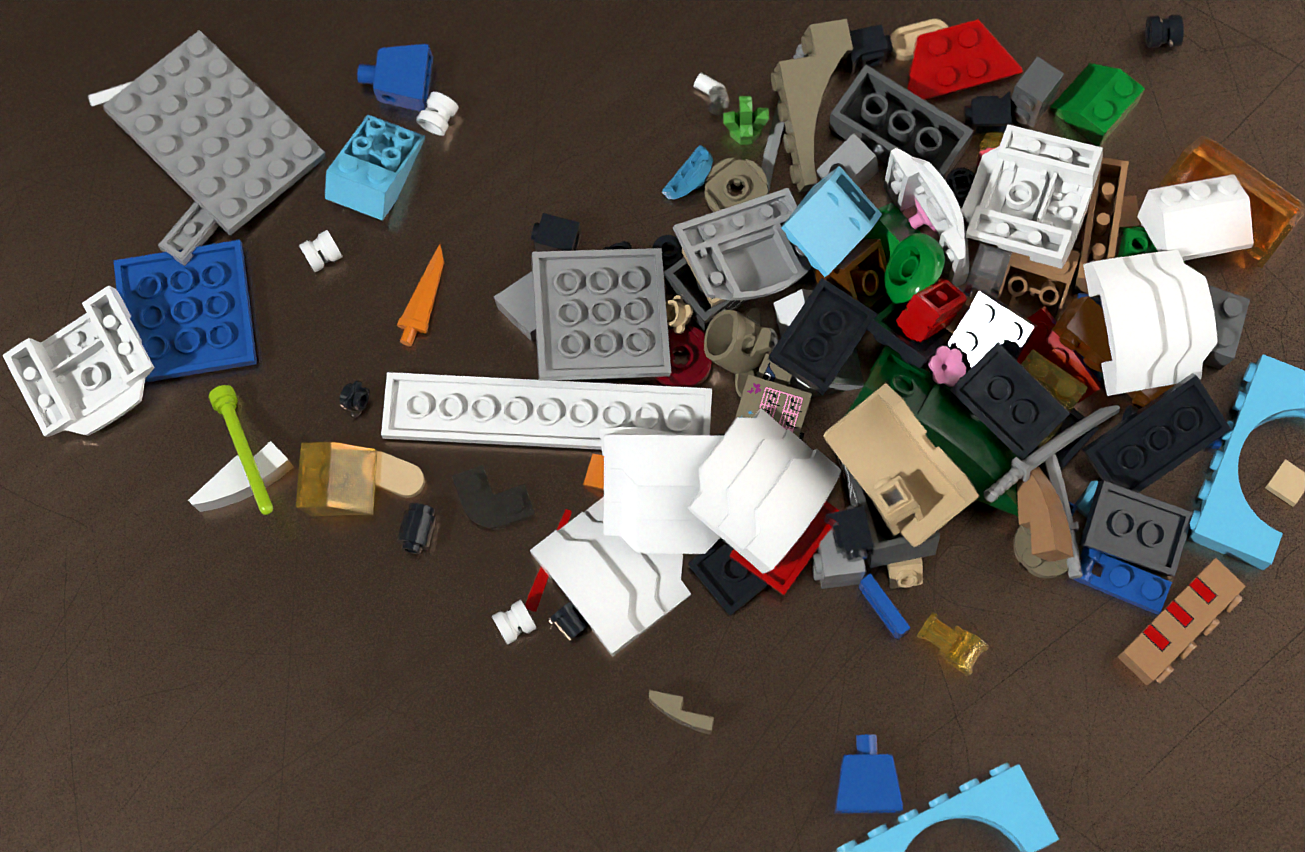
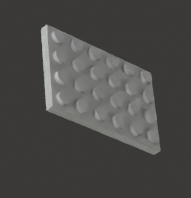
[103,30,326,235]

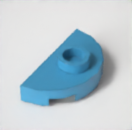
[662,145,713,199]

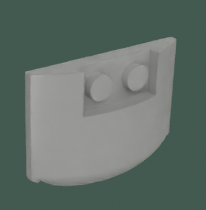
[673,188,812,300]

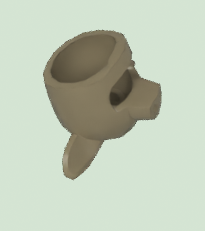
[704,306,778,397]

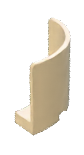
[824,383,979,547]

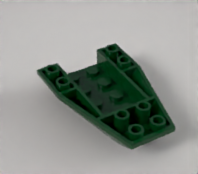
[844,346,1029,516]

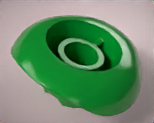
[885,233,945,304]

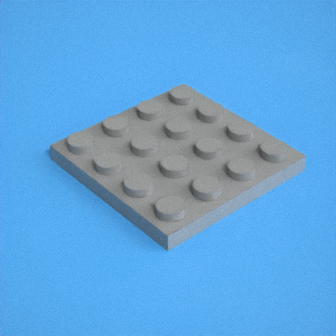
[531,248,671,381]

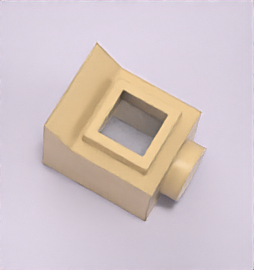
[870,476,924,536]

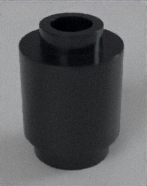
[397,503,436,554]

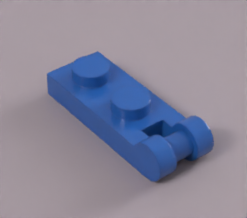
[1073,546,1172,615]

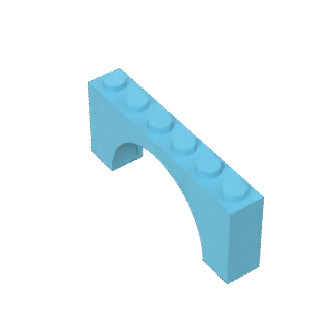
[1188,354,1305,570]
[837,762,1059,852]

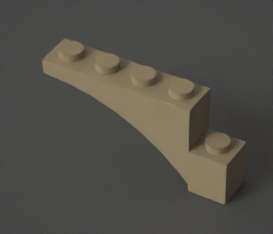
[771,19,853,192]

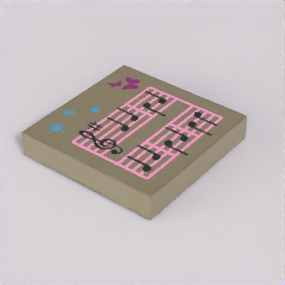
[735,375,812,438]

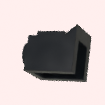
[846,24,893,77]
[963,91,1012,136]
[824,506,874,562]

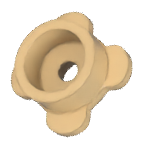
[666,295,693,334]

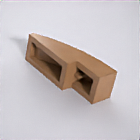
[1017,459,1074,562]

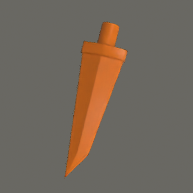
[397,244,444,346]

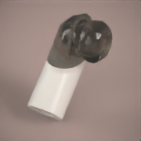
[694,73,730,116]

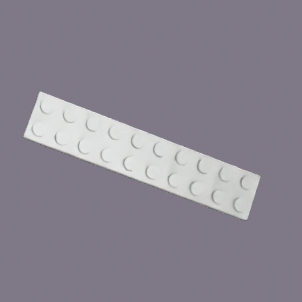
[381,372,712,450]

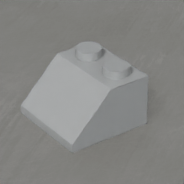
[812,505,866,589]

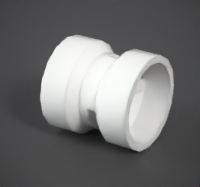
[416,92,458,136]
[299,230,342,272]
[492,599,537,645]

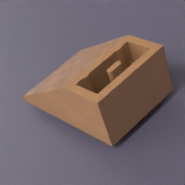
[996,247,1081,322]

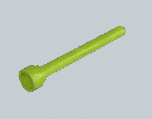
[209,385,273,515]

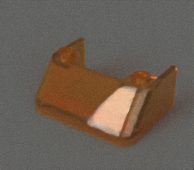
[1157,135,1305,269]

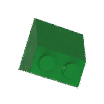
[1049,63,1145,147]

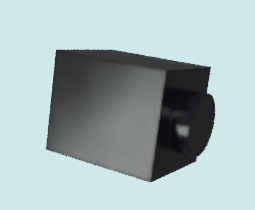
[531,213,582,252]

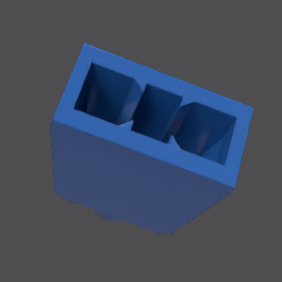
[358,44,433,111]
[835,735,903,813]

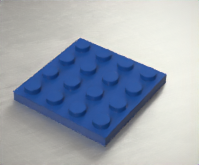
[113,240,257,383]

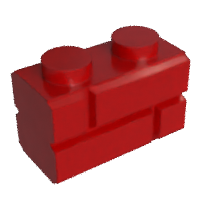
[896,279,968,342]

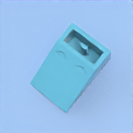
[325,115,425,221]
[781,166,882,277]

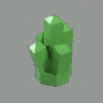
[723,96,769,145]

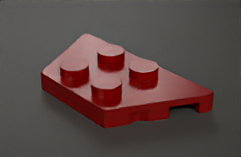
[907,19,1023,100]

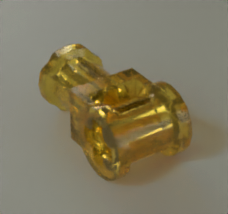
[916,612,989,676]

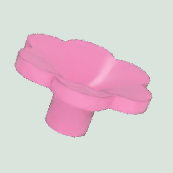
[908,198,937,233]
[929,346,966,387]

